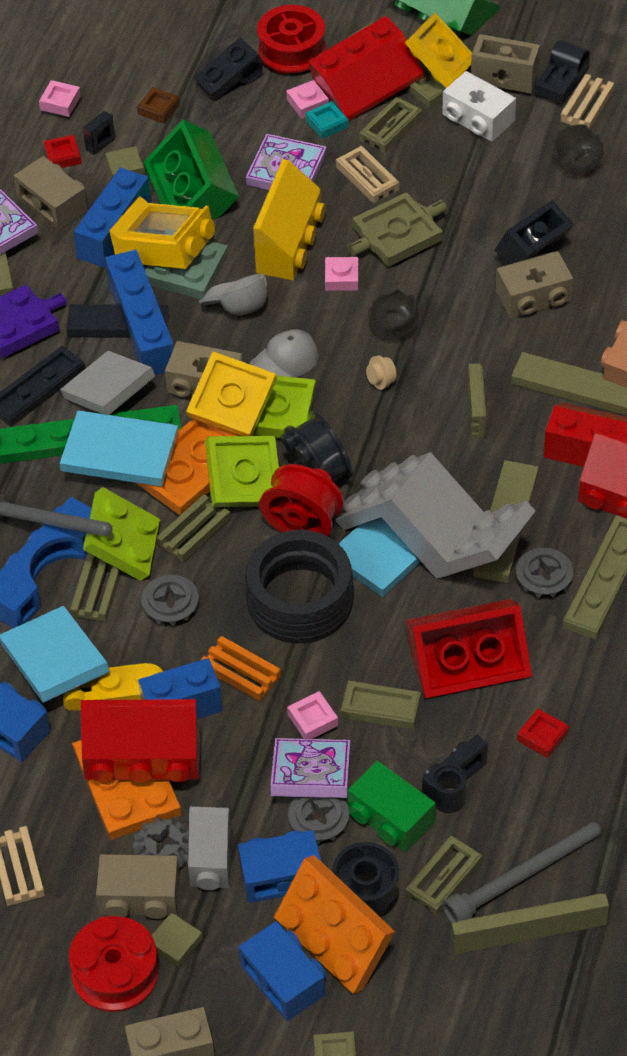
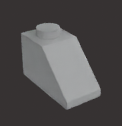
[188,806,233,890]

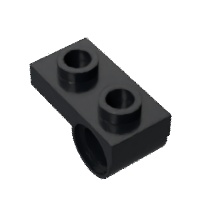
[194,37,263,101]
[534,40,590,103]
[422,734,488,813]

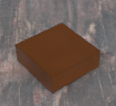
[137,87,180,124]

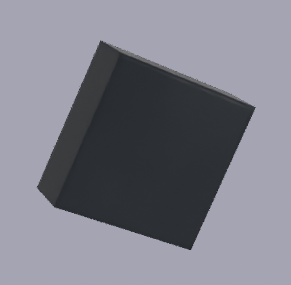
[83,110,115,155]

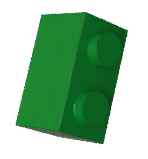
[347,760,436,853]

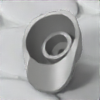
[199,274,267,316]
[249,329,319,377]

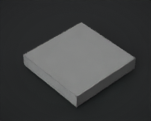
[60,351,155,415]

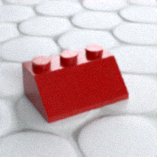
[308,16,425,121]
[544,402,627,467]
[578,428,627,519]
[405,599,532,698]
[81,699,200,782]

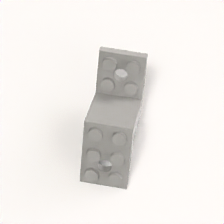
[335,452,535,579]

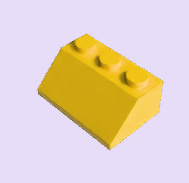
[253,159,326,281]

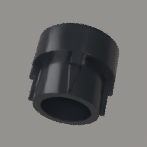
[332,842,399,918]

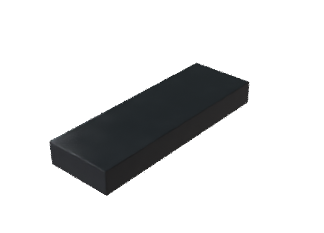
[66,304,169,337]
[0,346,86,427]

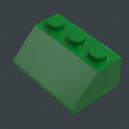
[394,0,500,37]
[143,119,239,220]

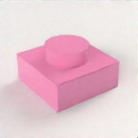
[39,80,81,117]
[286,80,329,119]
[325,257,358,291]
[287,691,338,739]

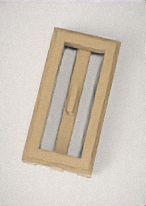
[560,74,614,131]
[336,146,399,204]
[0,826,45,906]

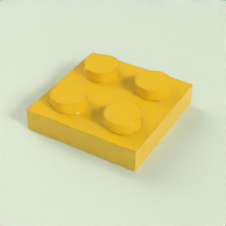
[405,12,472,88]
[186,351,277,436]

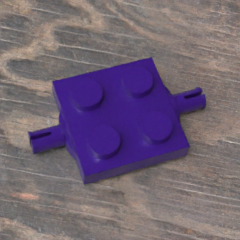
[0,284,67,358]

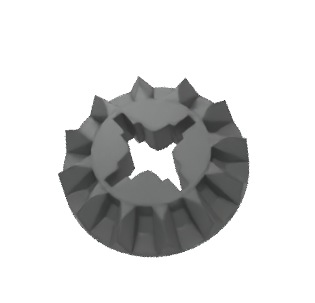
[516,548,573,598]
[141,575,199,626]
[288,797,349,845]
[133,816,189,868]

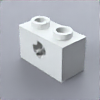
[442,71,516,142]

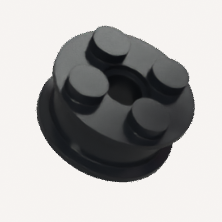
[280,411,353,482]

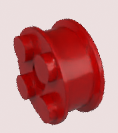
[257,5,326,75]
[259,464,344,536]
[69,916,158,1012]

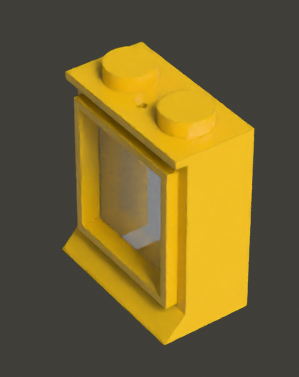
[109,196,215,269]

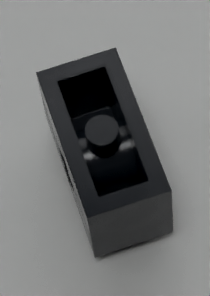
[494,200,574,265]

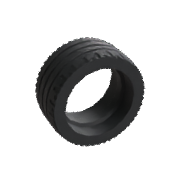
[245,530,354,644]

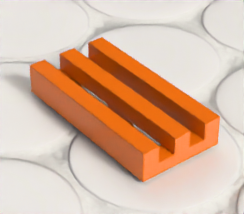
[201,636,281,701]

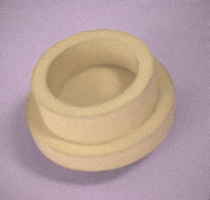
[366,355,396,390]

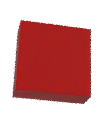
[43,135,82,168]
[517,708,569,759]

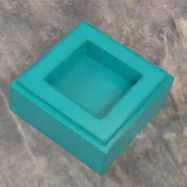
[305,101,349,139]

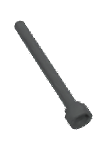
[0,496,113,536]
[441,822,602,923]

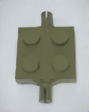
[347,192,447,267]

